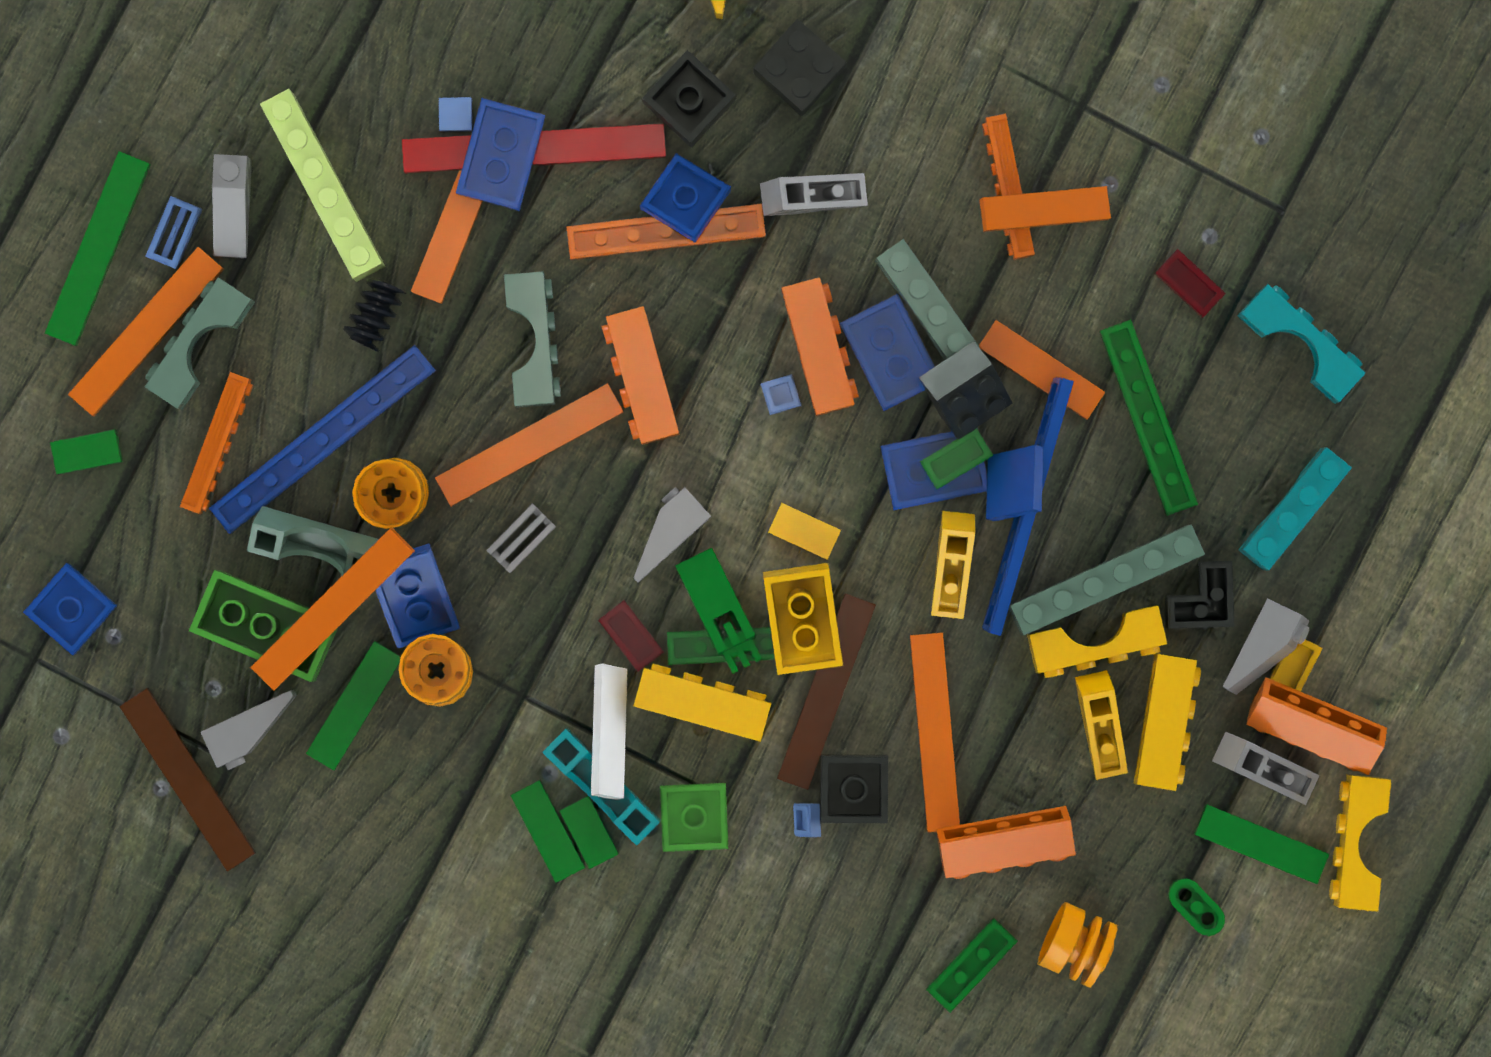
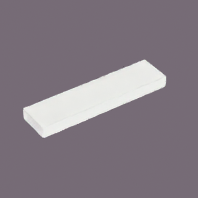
[591,664,627,800]

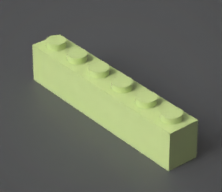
[260,89,385,282]

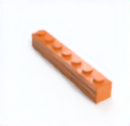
[982,114,1035,260]
[180,372,253,514]

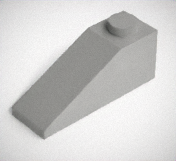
[212,154,252,258]
[760,173,868,216]
[633,487,712,583]
[1223,598,1309,695]
[200,689,297,770]
[1212,732,1320,805]

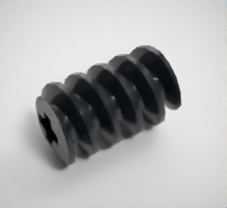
[343,278,407,352]

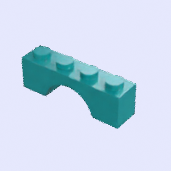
[1237,284,1365,404]
[1238,447,1352,571]
[542,728,661,846]

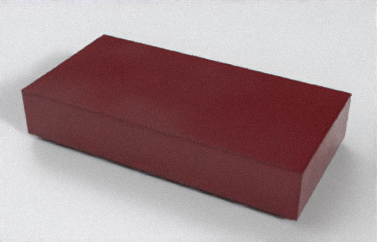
[1154,249,1226,318]
[598,600,664,672]

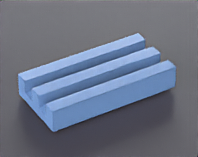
[145,196,202,270]

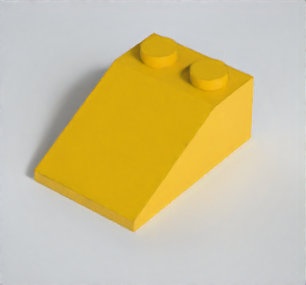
[763,563,843,675]

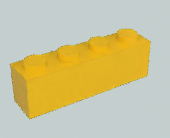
[1133,654,1201,791]
[633,663,771,742]

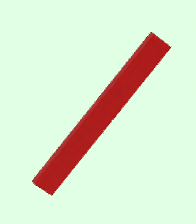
[402,124,666,173]

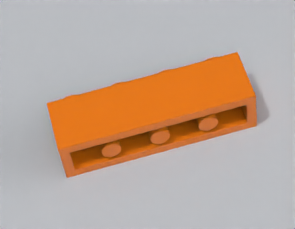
[781,277,859,416]
[602,306,680,445]
[1246,677,1387,775]
[936,806,1076,879]

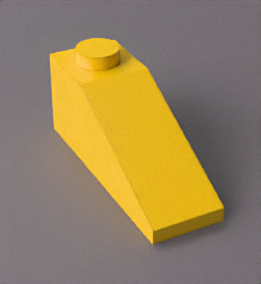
[931,511,975,619]
[1075,670,1128,780]

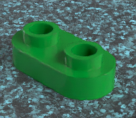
[1168,878,1225,936]

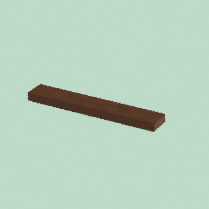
[777,593,876,790]
[119,688,256,872]

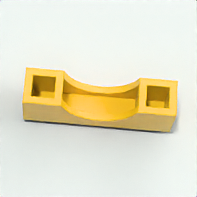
[1027,605,1167,678]
[1329,774,1391,912]

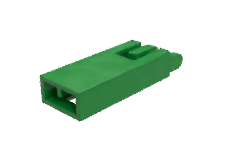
[675,548,762,674]

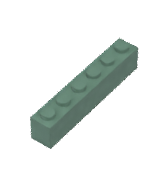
[1009,524,1205,636]

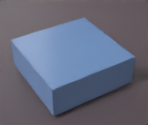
[439,97,473,132]
[761,374,801,415]
[793,803,821,837]

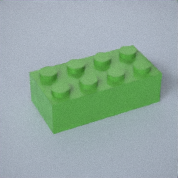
[189,570,338,682]

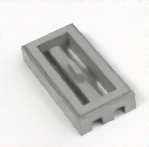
[486,503,556,573]

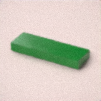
[510,780,585,883]
[926,918,1018,1013]

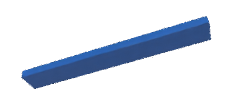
[209,345,436,534]
[982,377,1074,636]

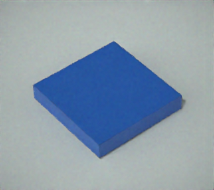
[640,153,731,243]
[986,445,1043,521]
[23,563,117,655]

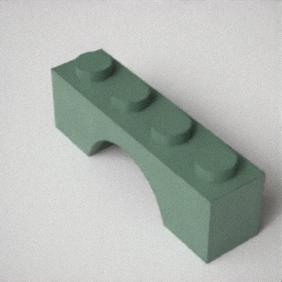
[875,239,979,360]
[504,271,561,408]
[145,277,255,410]
[247,506,379,576]

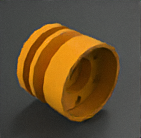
[352,458,429,529]
[398,634,473,707]
[1037,902,1117,988]

